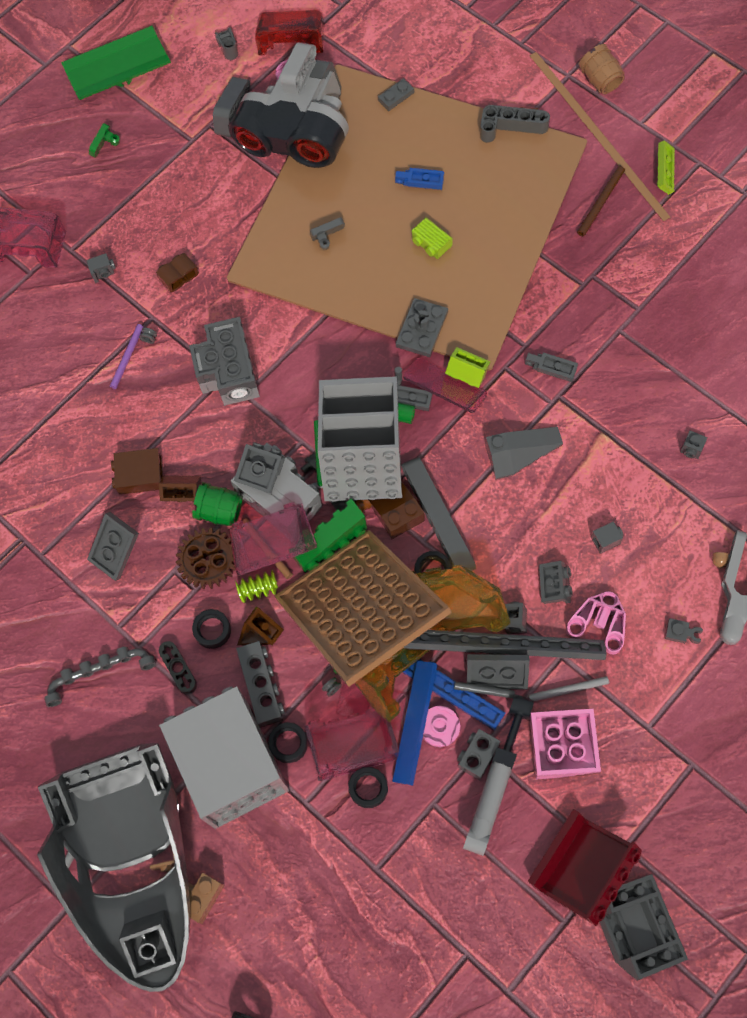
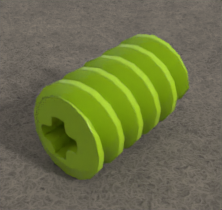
[235,570,278,603]

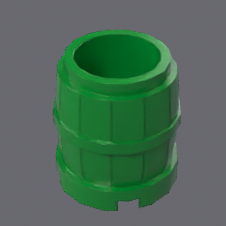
[192,482,243,526]

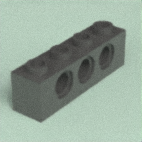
[236,641,285,728]

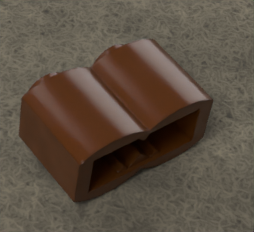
[156,253,199,293]

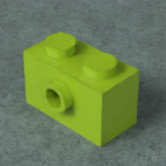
[445,347,491,388]

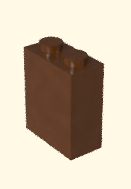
[111,448,163,495]

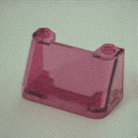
[229,502,317,576]

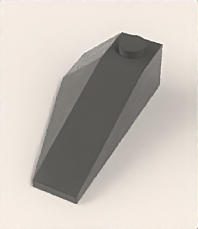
[485,427,563,480]

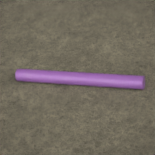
[110,324,144,389]

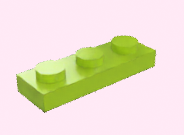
[657,140,675,195]

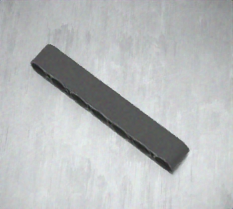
[401,456,476,577]

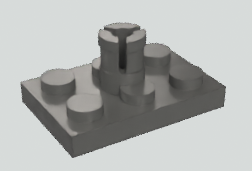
[396,298,448,357]
[87,512,139,581]
[467,653,530,689]

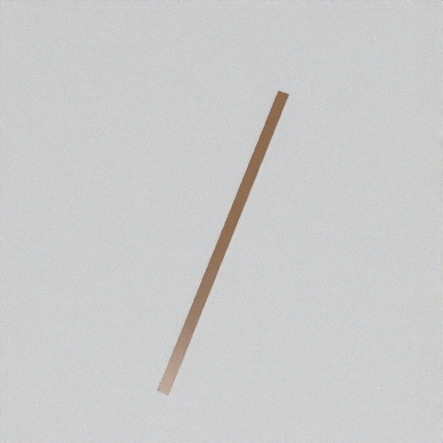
[529,52,671,221]

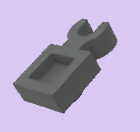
[665,618,703,644]

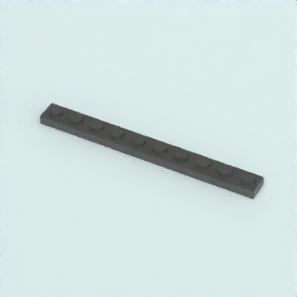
[404,630,607,660]

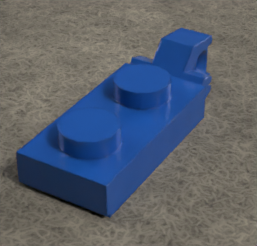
[395,168,444,190]

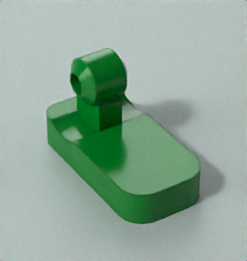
[89,123,120,158]

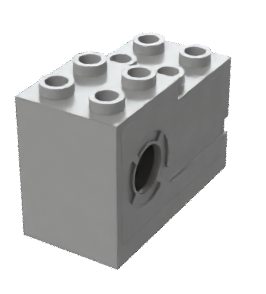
[231,443,322,540]

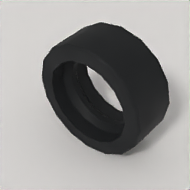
[415,551,451,590]
[192,609,231,649]
[268,722,308,763]
[348,767,388,808]

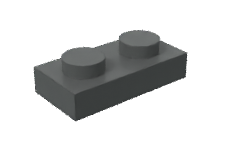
[378,78,415,111]

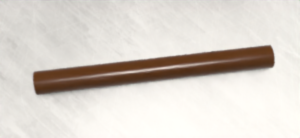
[577,166,625,237]

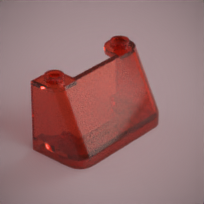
[255,10,324,55]

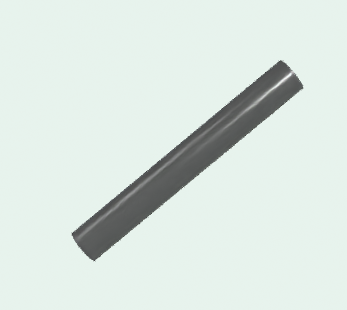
[454,681,515,699]

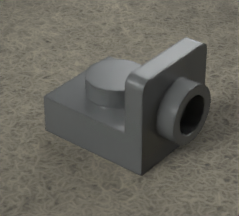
[680,430,708,459]

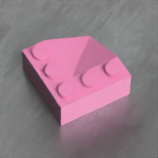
[529,709,601,779]

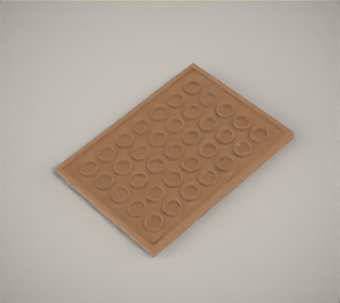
[275,530,452,687]

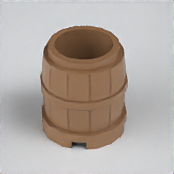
[579,44,625,94]

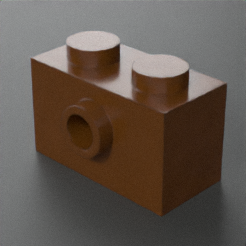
[159,476,201,502]

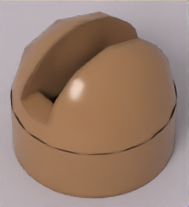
[712,552,729,568]

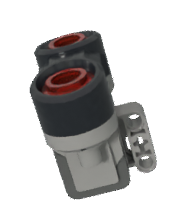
[228,42,349,168]

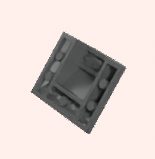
[599,874,688,980]

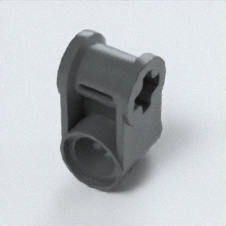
[214,27,238,60]

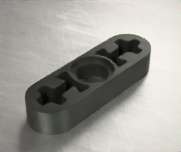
[159,641,197,694]

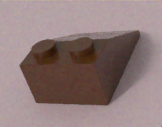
[368,483,425,539]

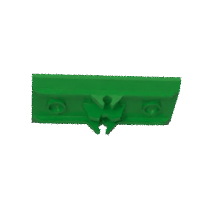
[61,26,171,100]

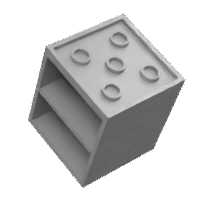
[318,376,402,502]
[159,686,290,829]

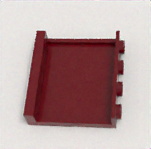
[528,809,642,927]

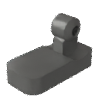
[310,218,345,250]

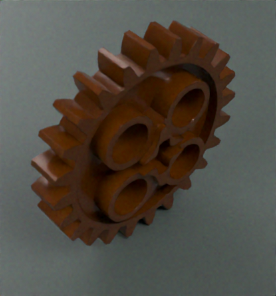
[175,527,239,590]

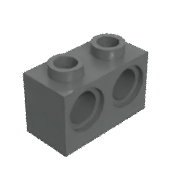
[457,729,501,780]

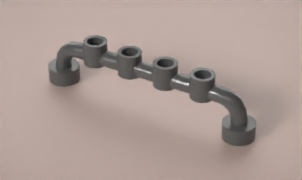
[44,647,156,707]

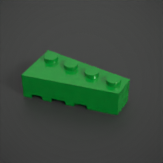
[289,499,367,573]

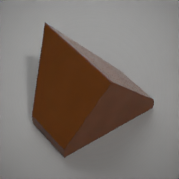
[237,606,284,646]

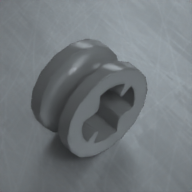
[139,328,157,344]
[322,677,342,697]

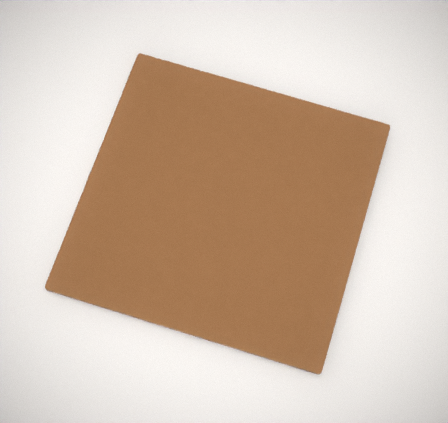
[227,65,587,370]

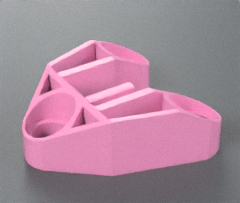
[566,592,626,655]

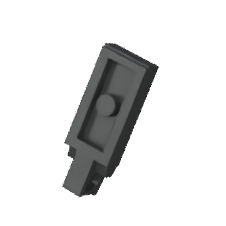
[525,352,578,382]

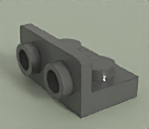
[539,561,573,604]

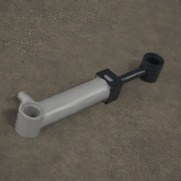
[463,694,535,856]

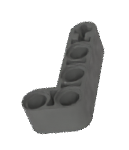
[213,77,250,138]
[480,105,550,143]

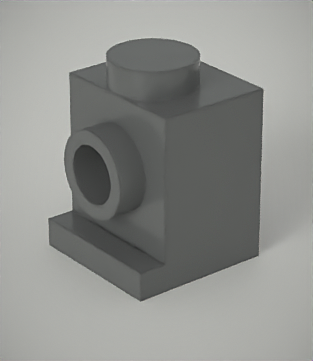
[86,253,116,283]
[502,602,527,634]

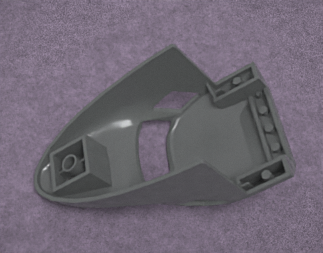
[37,743,190,992]

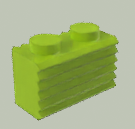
[412,217,452,259]

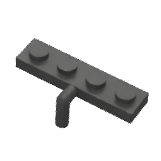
[395,367,433,411]

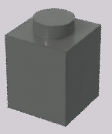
[591,521,624,554]

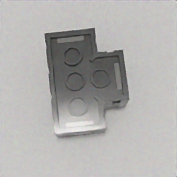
[189,317,260,406]

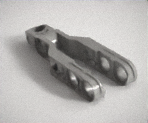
[720,530,747,645]

